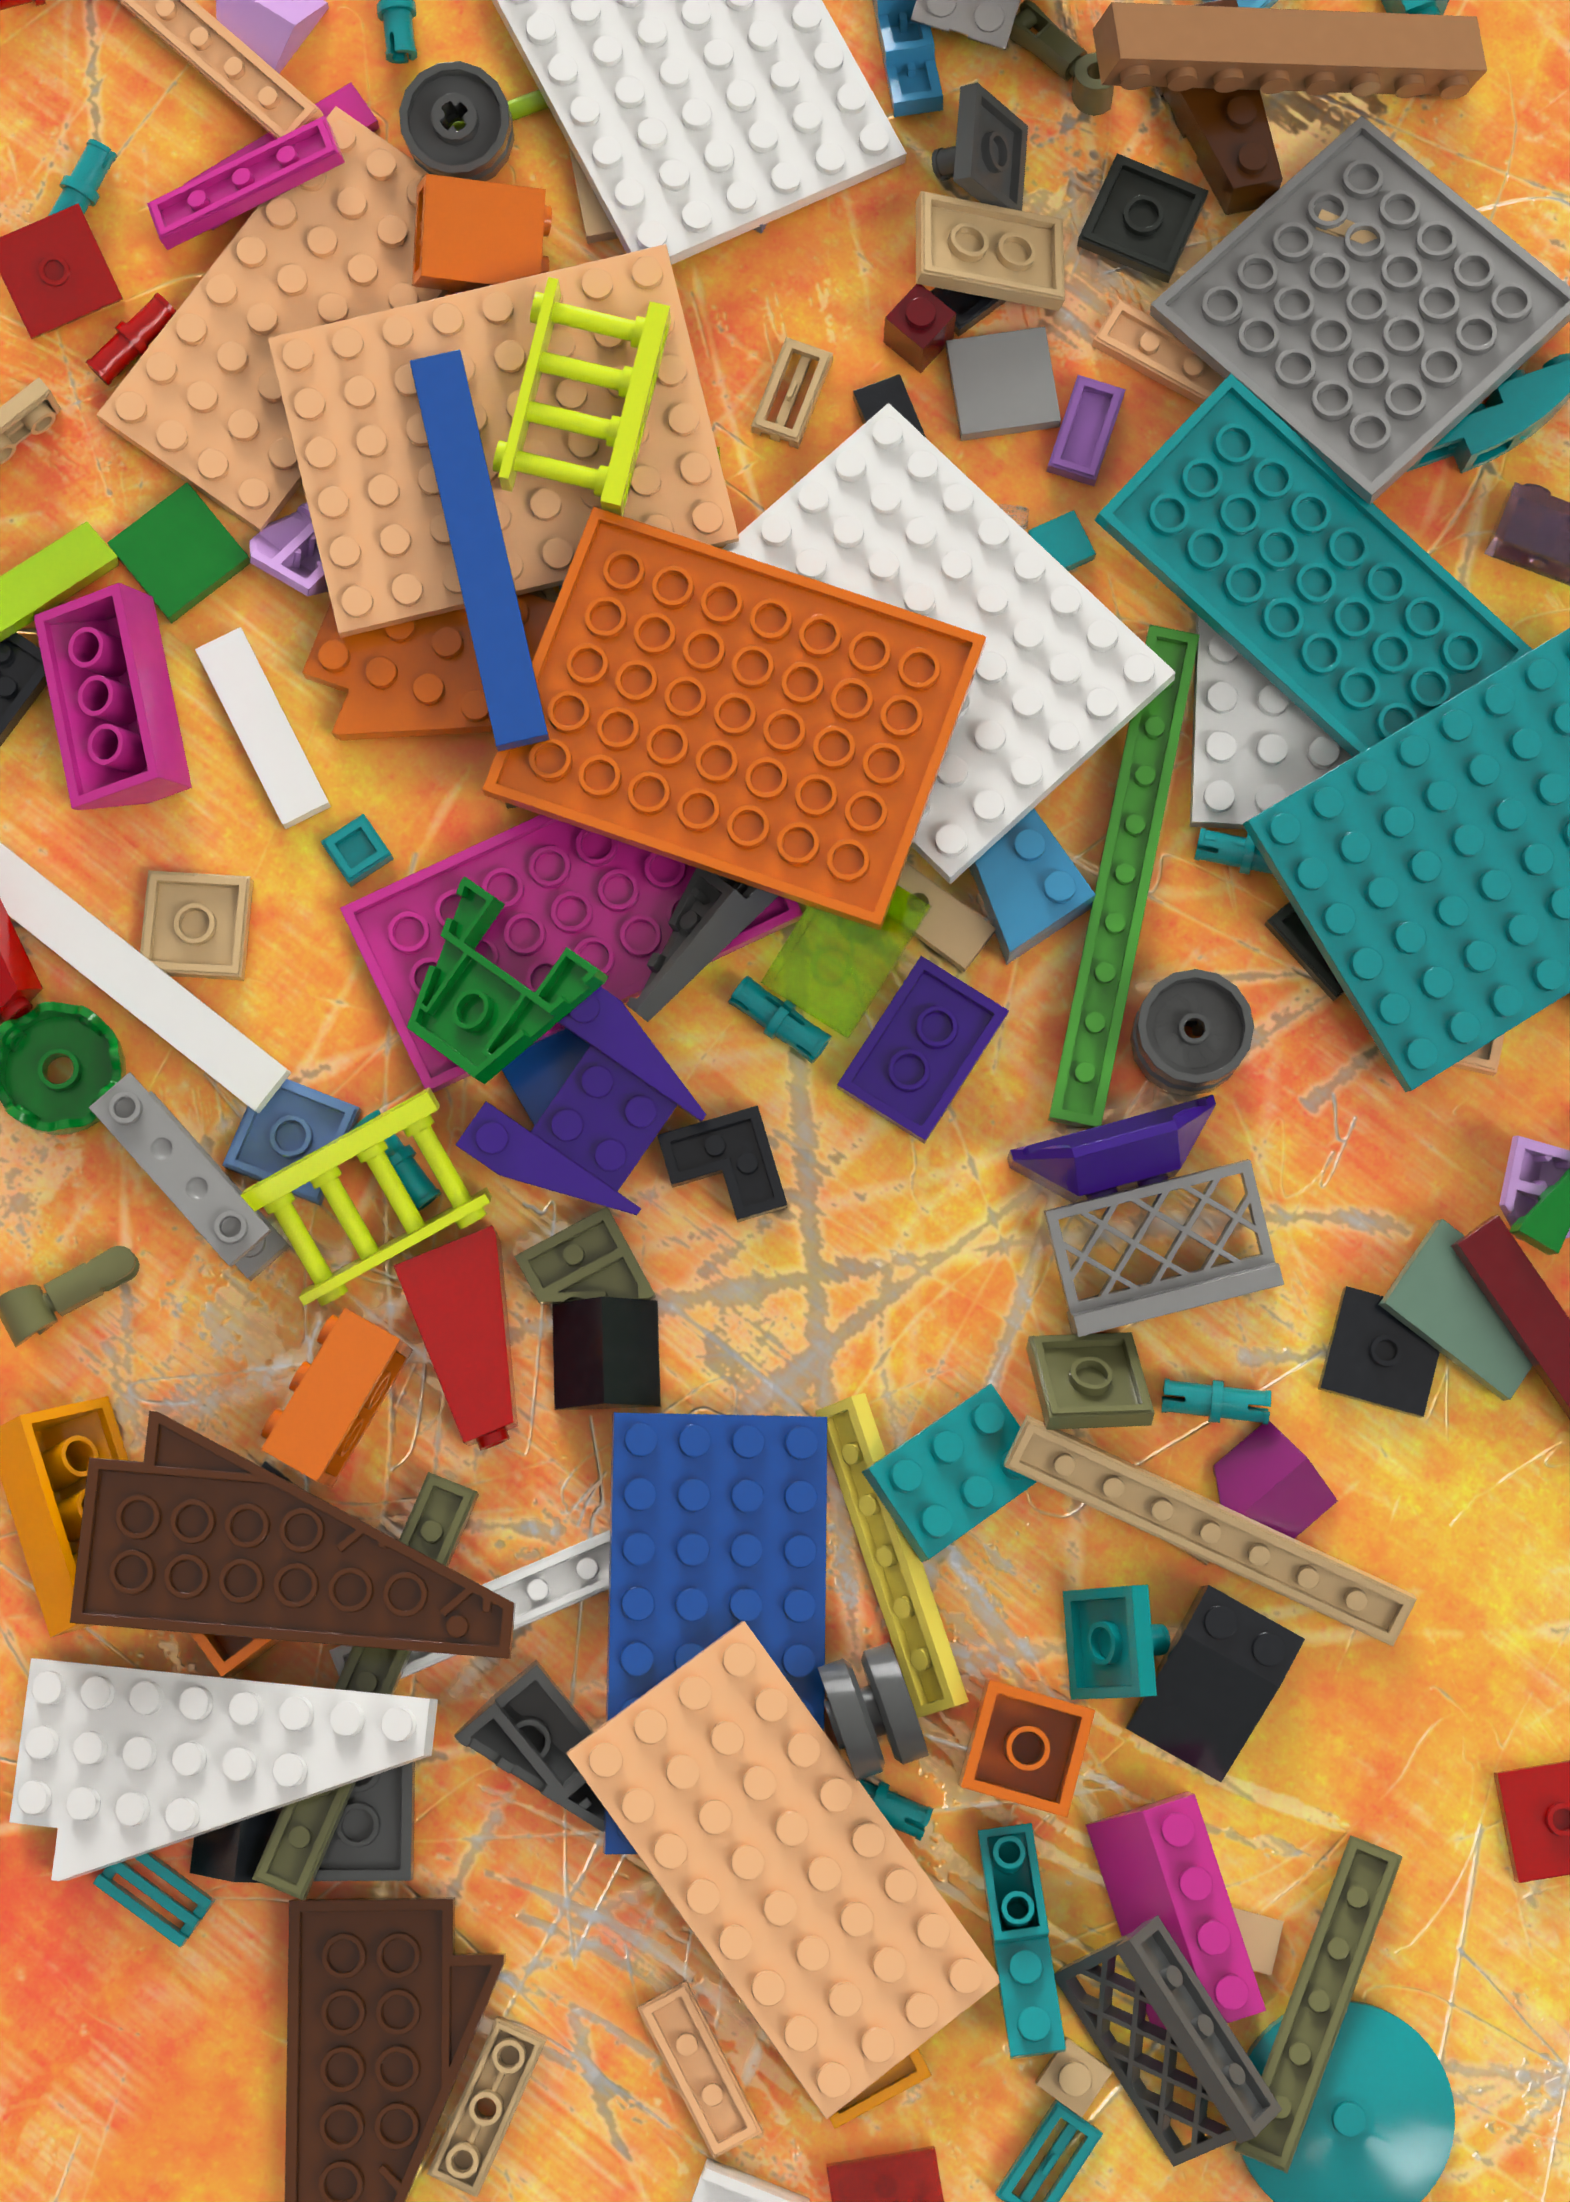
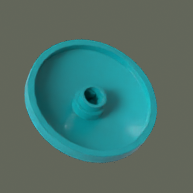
[1236,2000,1455,2202]

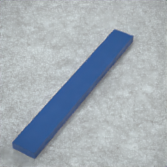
[410,349,550,752]

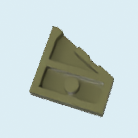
[514,1207,656,1305]

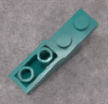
[1407,353,1570,474]
[978,1823,1066,2059]

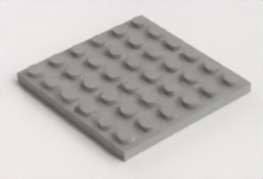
[1150,116,1570,505]

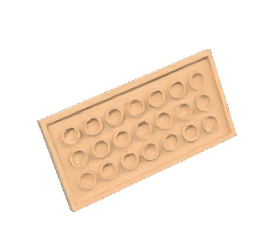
[96,106,448,533]
[566,1621,1000,2119]

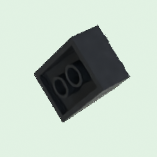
[1125,1585,1305,1782]

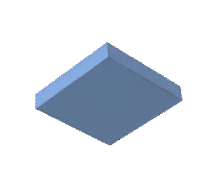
[222,1079,361,1206]

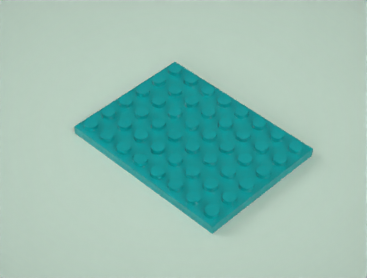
[1243,628,1570,1092]

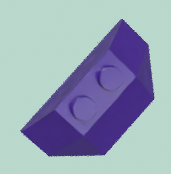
[1007,1095,1216,1203]

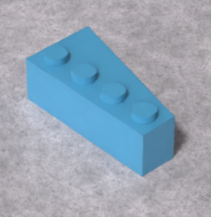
[969,809,1096,965]

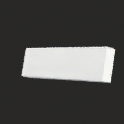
[195,627,331,829]

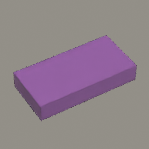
[1046,375,1126,486]

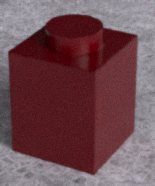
[883,284,956,373]

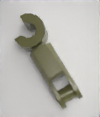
[1009,0,1114,116]
[0,1246,140,1348]

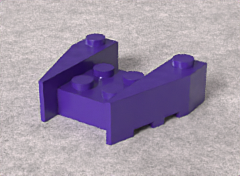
[456,986,706,1215]

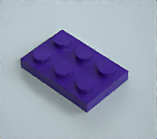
[837,956,1009,1144]

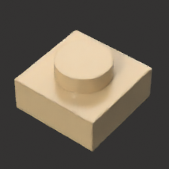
[1035,2036,1113,2118]

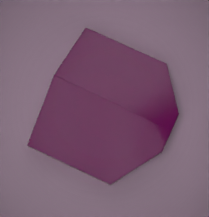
[1213,1421,1338,1539]

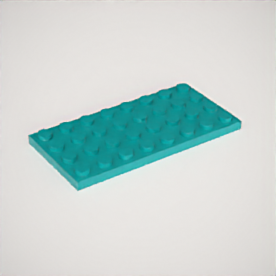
[1094,374,1533,757]

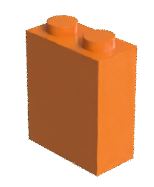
[412,174,552,292]

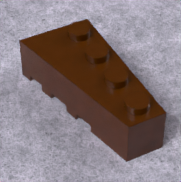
[1156,0,1283,215]

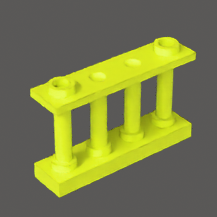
[492,277,671,516]
[240,1087,492,1306]

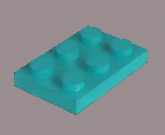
[862,1384,1037,1562]

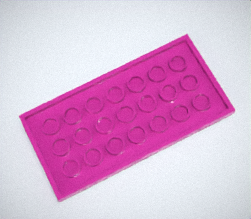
[340,814,803,1093]

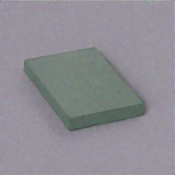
[1378,1219,1532,1401]

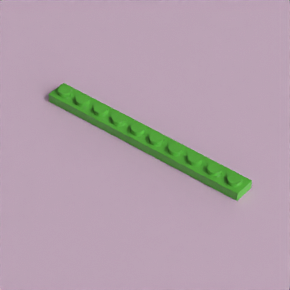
[1048,625,1200,1129]

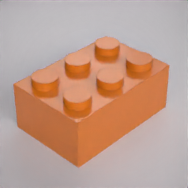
[261,1308,413,1488]

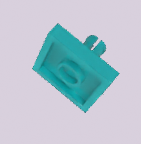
[1063,1585,1170,1700]

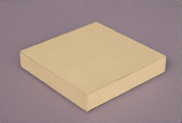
[140,870,253,981]

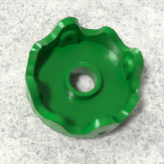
[0,1002,126,1135]

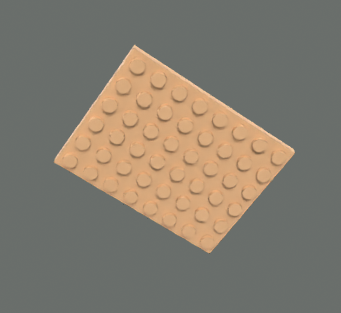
[268,244,739,638]

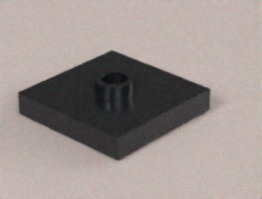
[1318,1286,1440,1418]

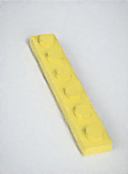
[815,1393,969,1718]

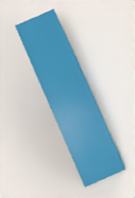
[873,0,943,117]

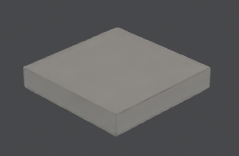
[945,327,1061,441]

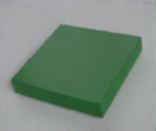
[107,482,250,624]

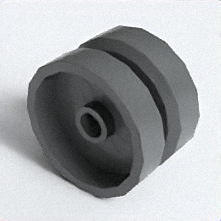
[399,61,514,181]
[1130,969,1254,1096]
[817,1642,929,1781]

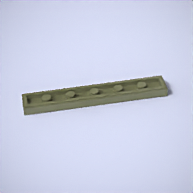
[1234,1835,1402,2174]

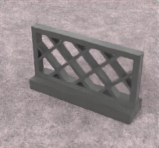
[1054,1915,1282,2167]

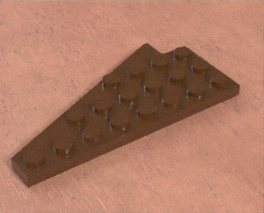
[70,1411,516,1659]
[285,1897,506,2202]

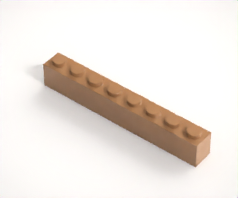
[1092,2,1487,100]

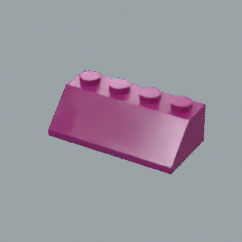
[34,583,192,810]
[1085,1791,1266,2030]

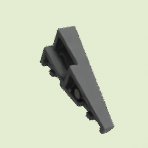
[626,868,778,1022]
[454,1660,604,1832]

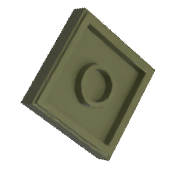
[1026,1332,1155,1430]

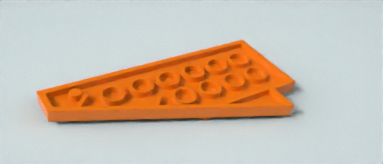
[302,593,555,741]

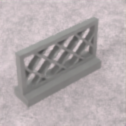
[1044,1159,1284,1337]

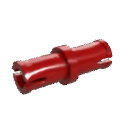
[85,293,176,386]

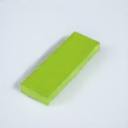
[0,521,119,642]

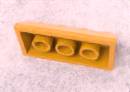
[0,1396,129,1638]

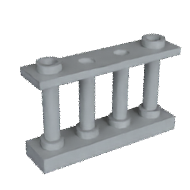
[89,1072,290,1281]

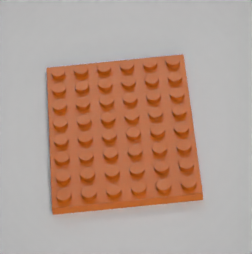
[482,506,986,931]

